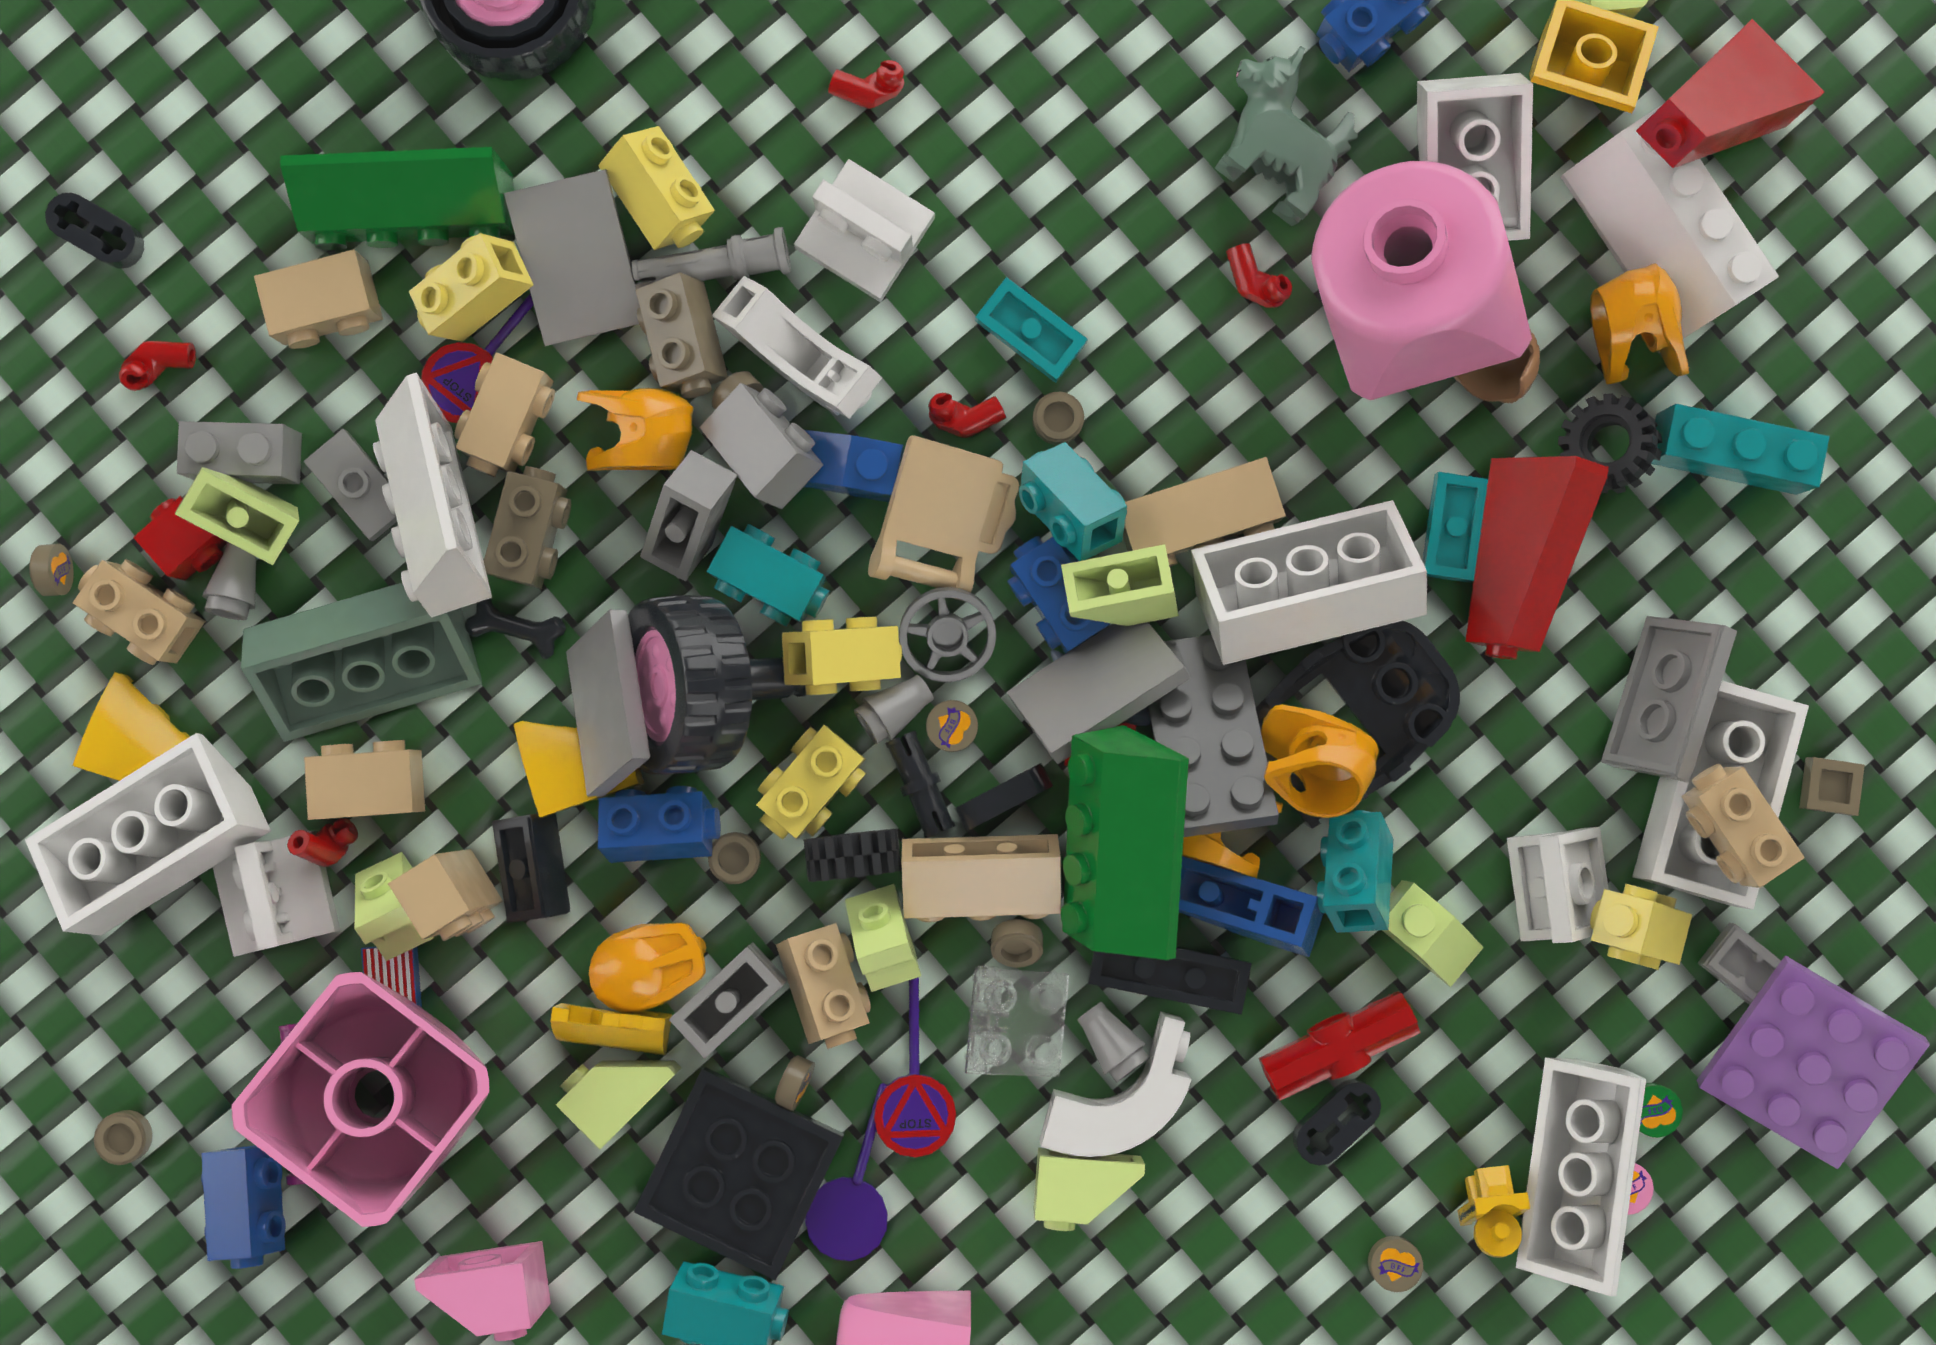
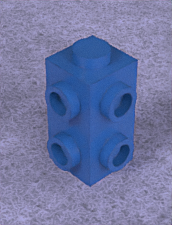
[1316,0,1431,72]
[1007,535,1111,654]
[598,786,721,863]
[201,1145,286,1269]

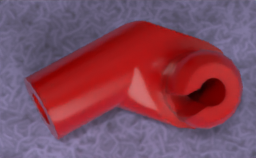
[928,393,1006,438]

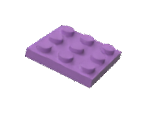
[1697,956,1930,1169]

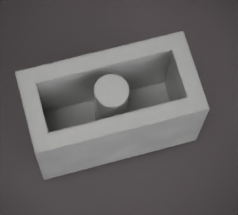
[699,383,823,509]
[177,421,302,484]
[640,450,738,581]
[669,942,788,1059]

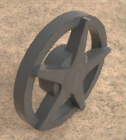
[899,587,996,682]

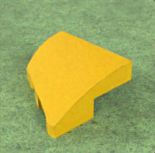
[72,672,190,781]
[514,721,644,817]
[550,1003,672,1055]

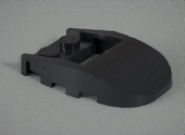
[1256,621,1460,829]

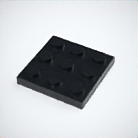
[634,1067,844,1280]

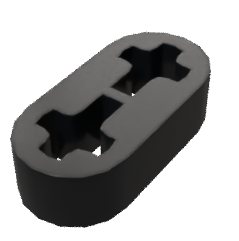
[45,193,144,269]
[954,763,1053,831]
[1293,1079,1381,1166]

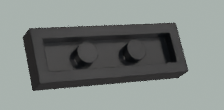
[1087,947,1252,1015]

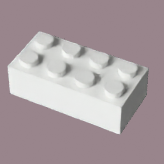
[1191,500,1427,665]
[1632,681,1809,910]

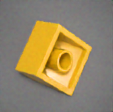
[1529,0,1659,114]

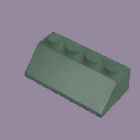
[241,583,482,742]

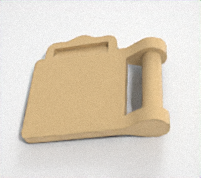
[868,436,1019,601]

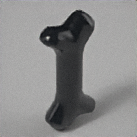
[465,598,566,659]

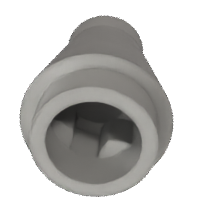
[202,542,256,620]
[854,674,934,744]
[1077,1002,1150,1083]

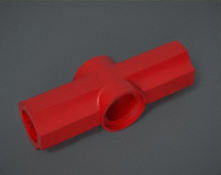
[1258,991,1421,1101]

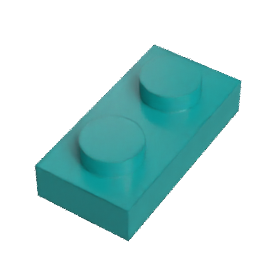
[975,277,1088,383]
[1422,472,1488,583]

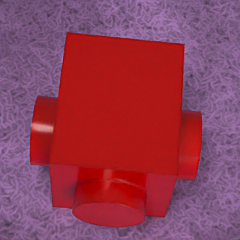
[133,496,227,581]

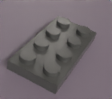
[1147,635,1279,837]

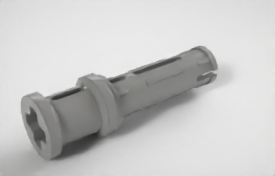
[632,227,791,289]

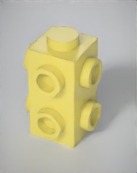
[598,126,715,250]
[409,233,533,342]
[782,616,902,695]
[756,725,866,839]
[1590,884,1693,970]

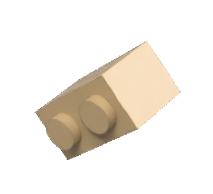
[254,249,383,349]
[304,740,425,820]

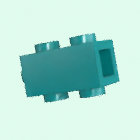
[1019,442,1127,561]
[707,524,830,627]
[1317,810,1394,933]
[662,1261,789,1345]

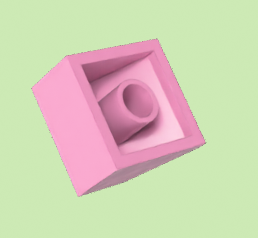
[414,1241,551,1341]

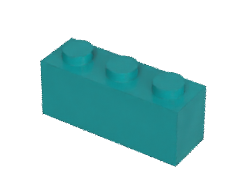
[1651,404,1830,495]

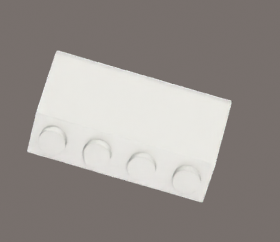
[1561,105,1779,339]
[373,372,492,618]
[25,733,271,936]
[1516,1058,1646,1296]

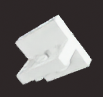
[794,159,935,303]
[1507,827,1609,943]
[213,830,340,957]

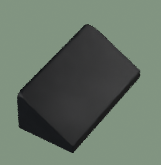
[492,813,570,923]

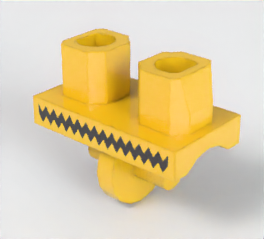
[1457,1165,1530,1258]

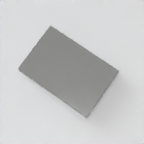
[504,169,640,346]
[566,609,650,797]
[1601,616,1737,783]
[1007,622,1190,764]

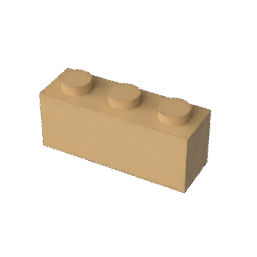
[1123,457,1286,567]
[901,834,1061,922]
[388,849,503,941]

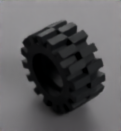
[1558,393,1662,494]
[803,828,902,882]

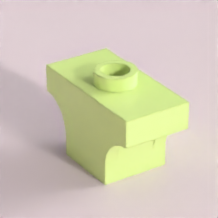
[354,852,434,961]
[845,884,921,992]

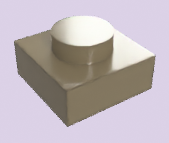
[1799,757,1865,816]

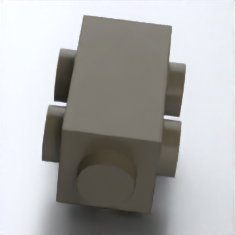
[635,272,728,398]
[484,466,571,589]

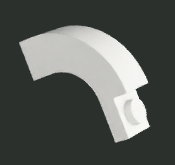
[712,276,882,419]
[1040,1011,1192,1157]

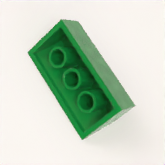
[280,147,515,250]
[1061,725,1189,960]

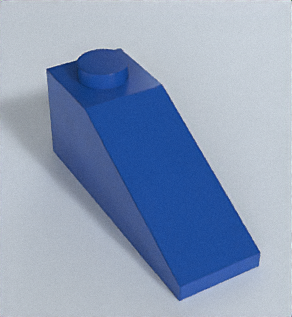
[804,430,904,502]
[1179,856,1323,957]

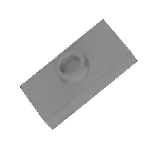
[303,429,397,541]
[1698,923,1781,1005]

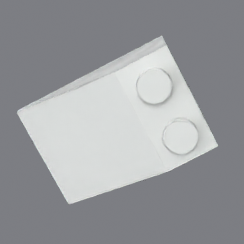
[1417,73,1533,241]

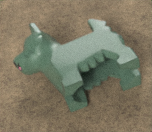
[1215,46,1358,226]

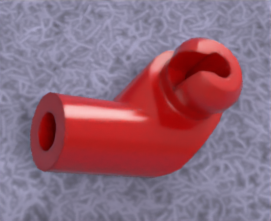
[828,60,905,109]
[1226,243,1292,308]
[119,341,196,391]
[287,818,358,867]

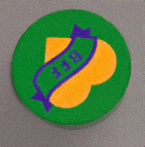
[1639,1083,1683,1138]

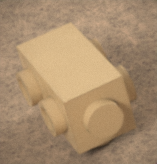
[454,352,555,477]
[73,559,206,665]
[1681,764,1805,888]
[776,923,871,1049]

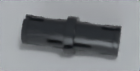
[885,730,956,838]

